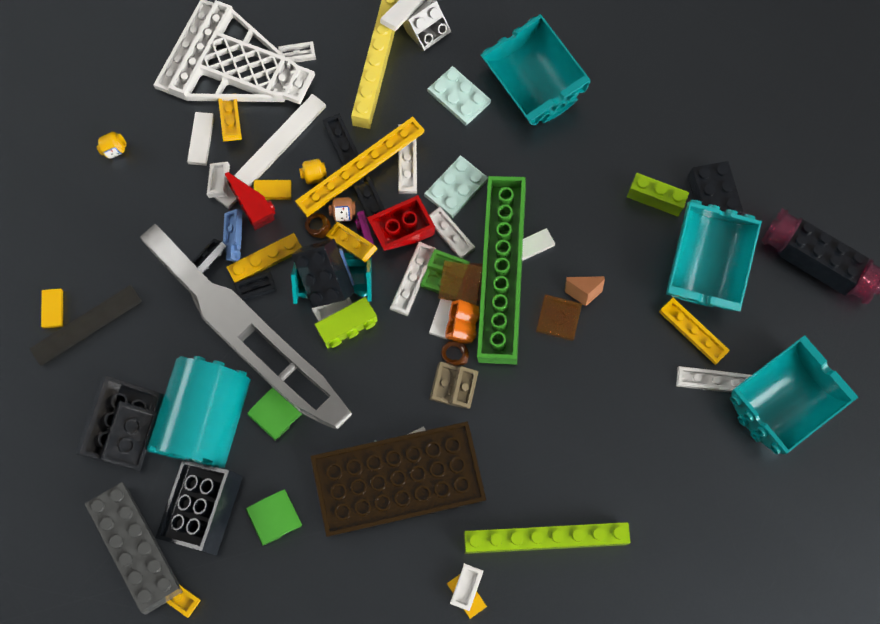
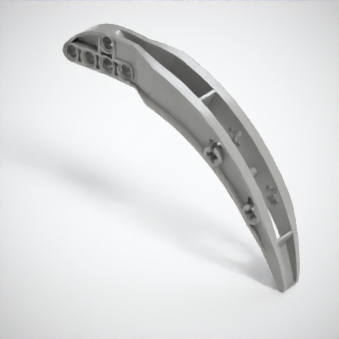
[140,224,352,429]

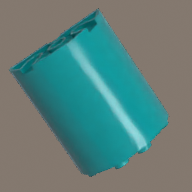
[481,14,590,125]
[666,200,762,312]
[730,335,858,455]
[147,356,251,469]

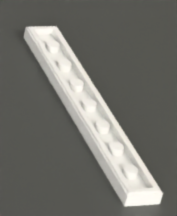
[215,94,326,209]

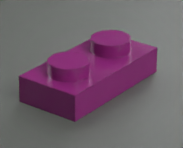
[355,210,374,244]

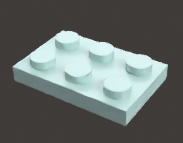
[428,66,491,126]
[424,155,488,218]

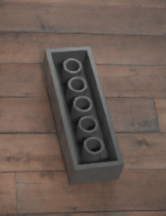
[84,482,183,615]

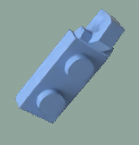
[223,208,243,263]

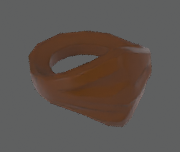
[305,213,331,238]
[441,341,469,366]

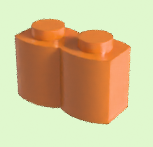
[445,299,480,344]

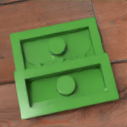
[421,249,470,300]
[247,388,302,441]
[245,489,302,546]

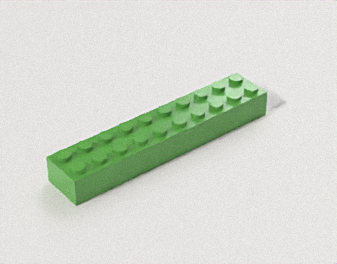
[477,176,526,365]

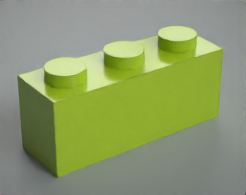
[627,173,689,216]
[315,297,378,348]

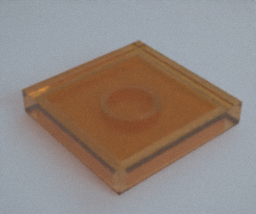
[438,261,483,305]
[536,294,582,341]

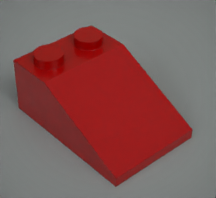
[225,172,276,231]
[367,195,435,251]

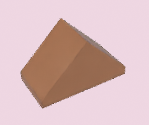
[565,276,605,306]

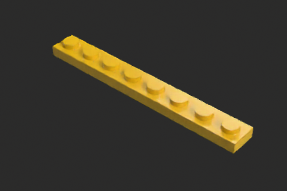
[295,116,424,217]

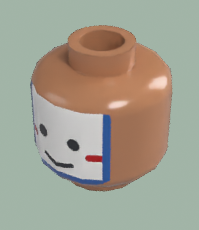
[329,197,356,222]

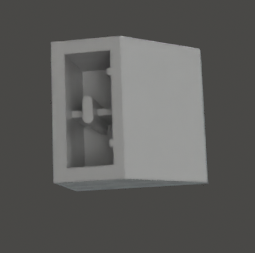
[403,0,451,51]

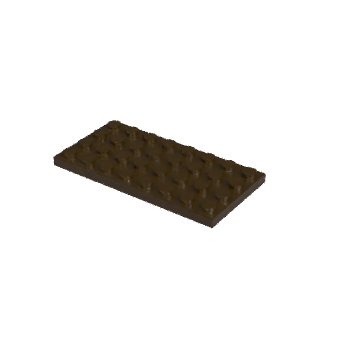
[310,421,486,537]

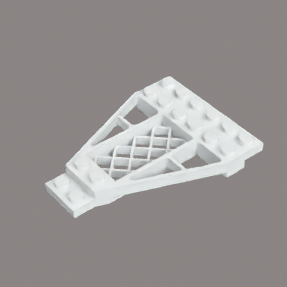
[153,0,315,105]

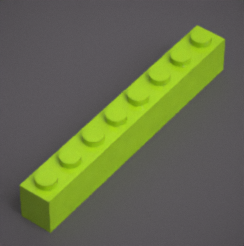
[464,522,631,554]

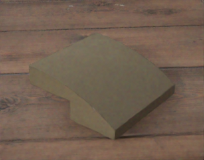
[429,362,479,409]

